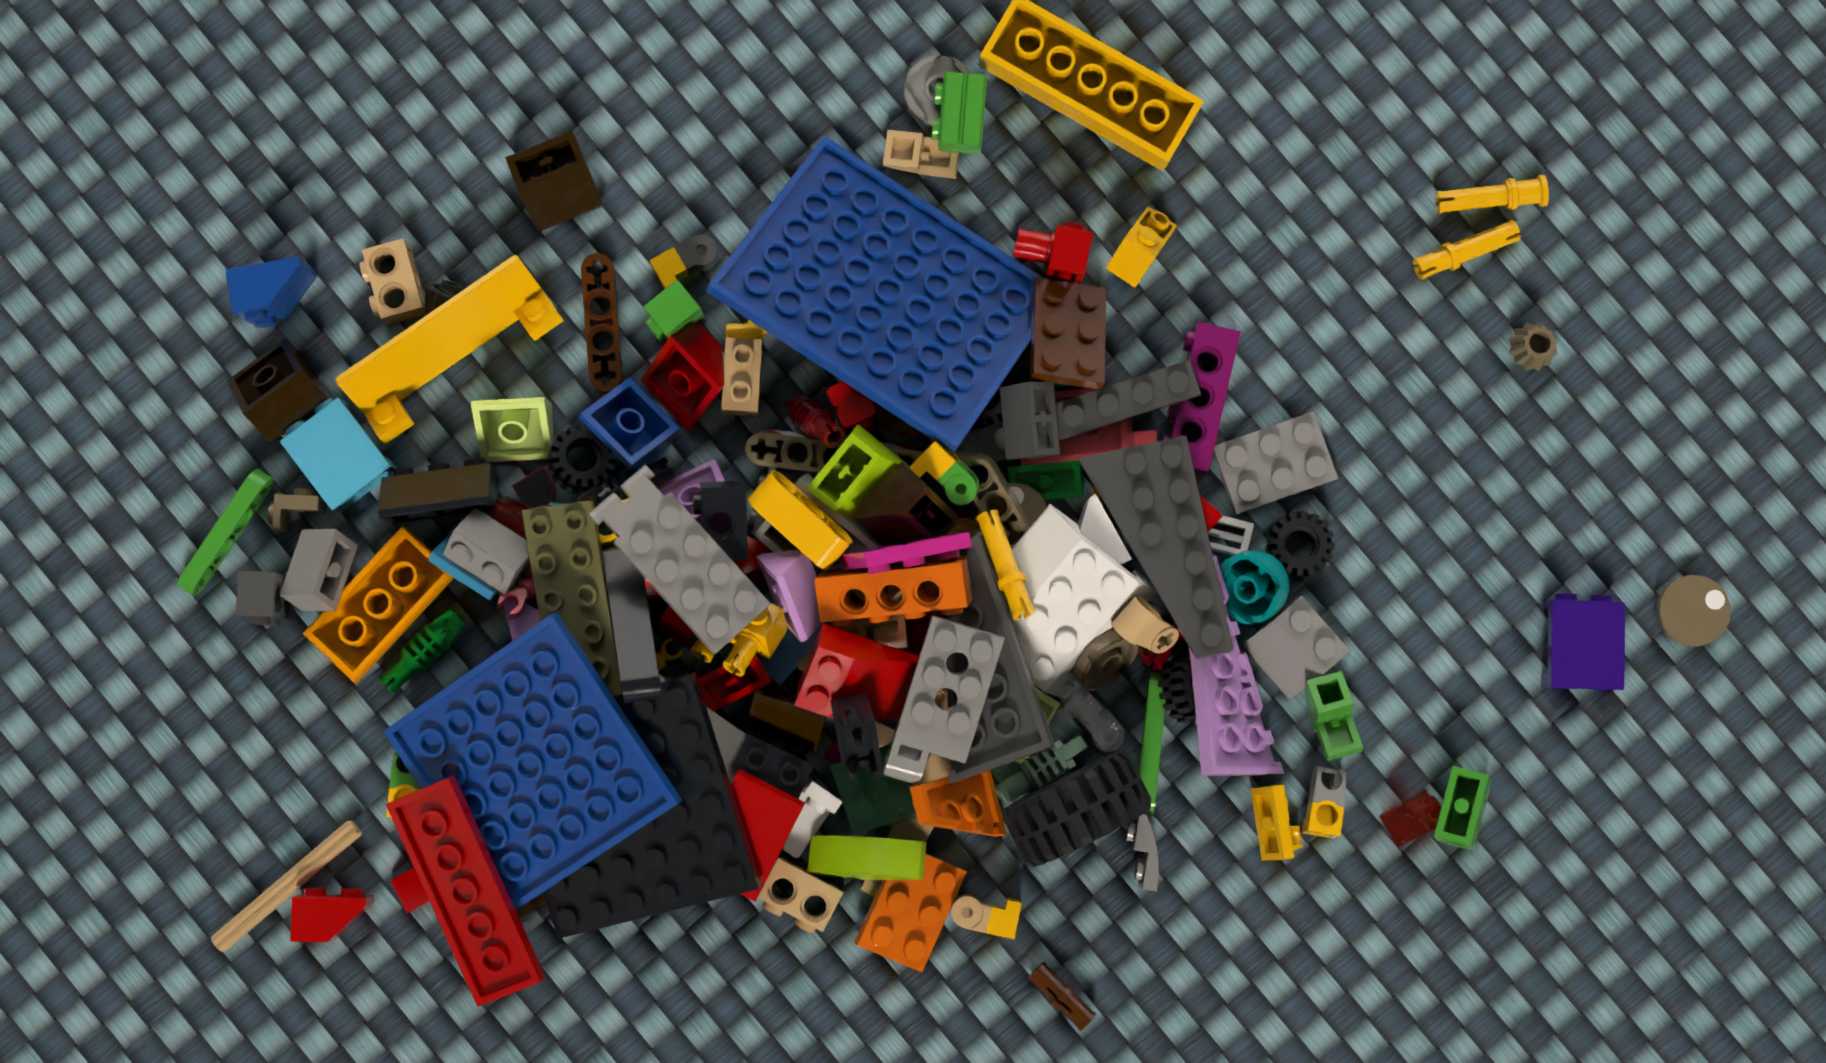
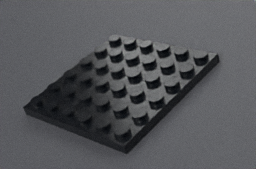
[543,672,763,939]

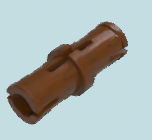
[1028,962,1096,1031]

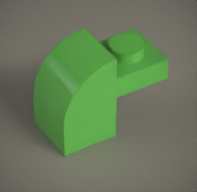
[1305,671,1363,761]

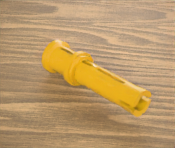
[1435,175,1549,214]

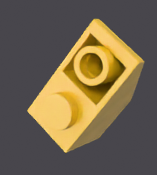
[1106,206,1177,288]

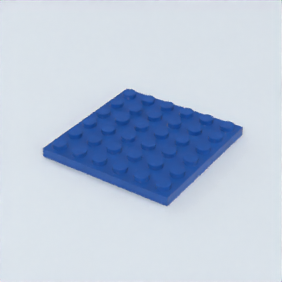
[383,612,682,910]

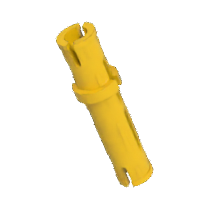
[1413,220,1521,280]
[976,510,1036,621]

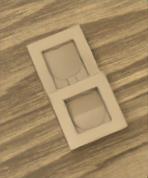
[883,130,960,179]

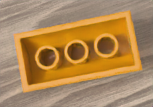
[302,525,454,683]

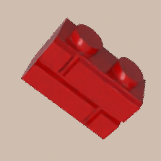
[826,381,876,435]

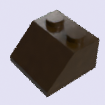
[227,338,328,442]
[745,685,827,754]

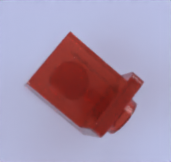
[1379,788,1441,847]

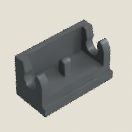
[1000,382,1060,460]

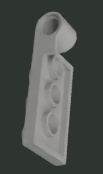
[883,615,1005,785]

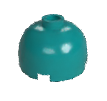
[1219,550,1290,624]

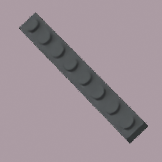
[924,360,1201,470]

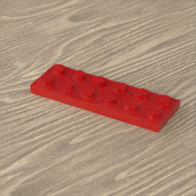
[386,775,546,1007]

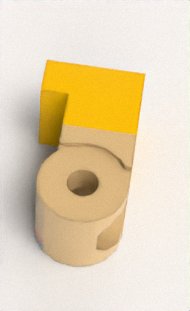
[951,894,1022,939]

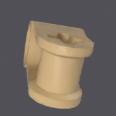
[1111,595,1179,654]

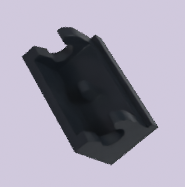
[830,693,884,780]

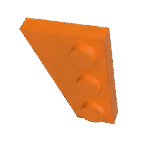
[909,770,1007,837]

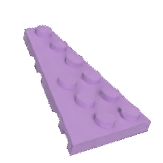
[1189,555,1284,776]

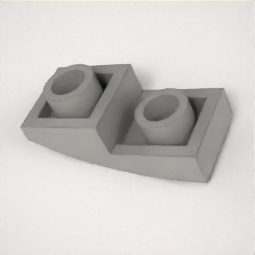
[1125,814,1159,892]

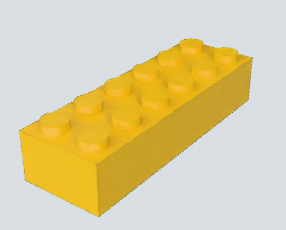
[979,0,1204,172]

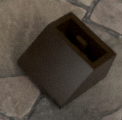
[505,131,604,232]
[851,462,961,547]

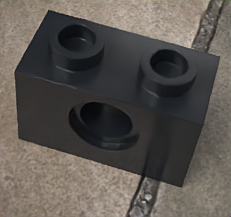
[693,481,748,560]
[729,731,814,799]

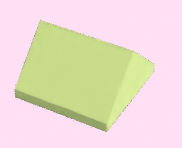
[471,397,554,462]

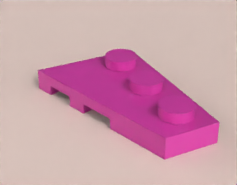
[840,532,972,574]

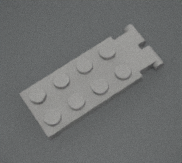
[588,465,771,655]

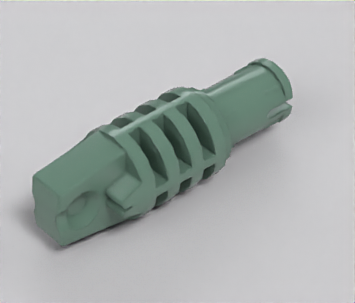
[994,735,1088,805]

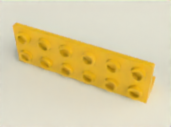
[335,255,564,445]

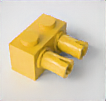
[690,603,787,676]

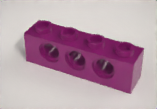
[1161,322,1241,475]

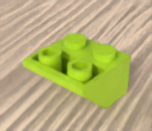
[806,424,910,521]

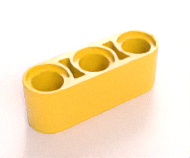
[748,470,853,570]

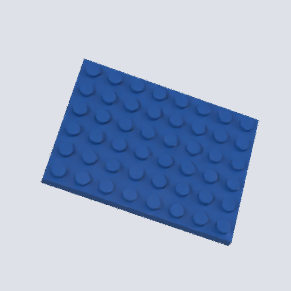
[706,135,1043,454]

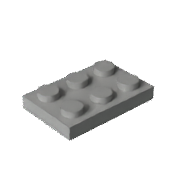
[1213,411,1338,515]

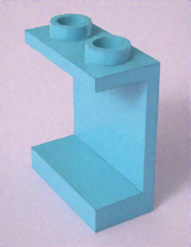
[279,397,397,513]

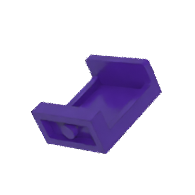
[1541,593,1625,690]

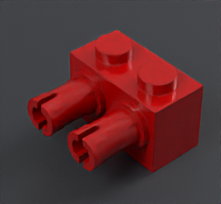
[1013,222,1093,283]

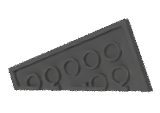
[1078,436,1234,660]
[946,535,1055,784]

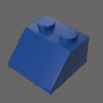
[225,257,317,328]
[578,377,680,469]

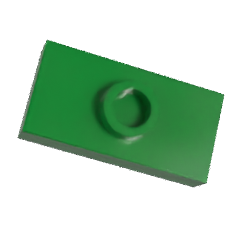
[1008,460,1084,500]

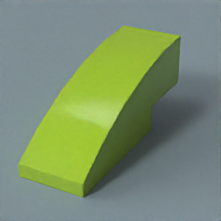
[807,836,926,880]

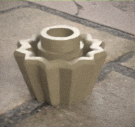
[1508,322,1558,371]

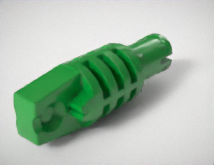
[378,608,466,694]

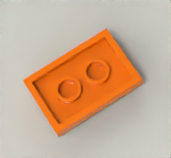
[854,853,967,972]

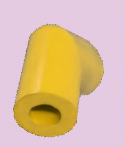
[726,320,767,339]

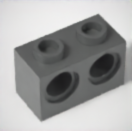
[236,571,292,626]

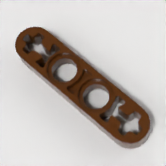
[581,253,623,394]

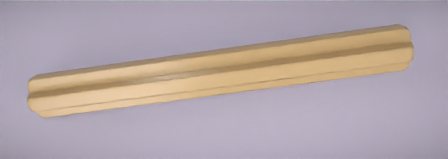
[211,820,362,952]

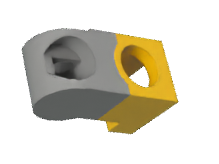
[1301,766,1346,838]

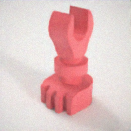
[497,562,536,620]

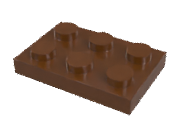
[1030,277,1106,390]

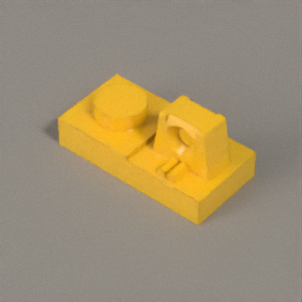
[1250,784,1303,861]

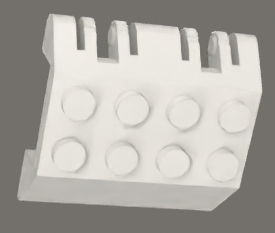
[995,504,1157,698]

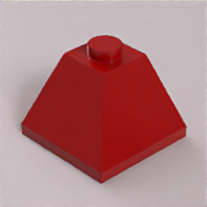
[640,321,725,431]

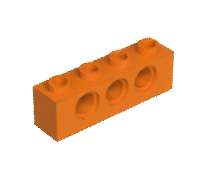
[814,556,972,627]

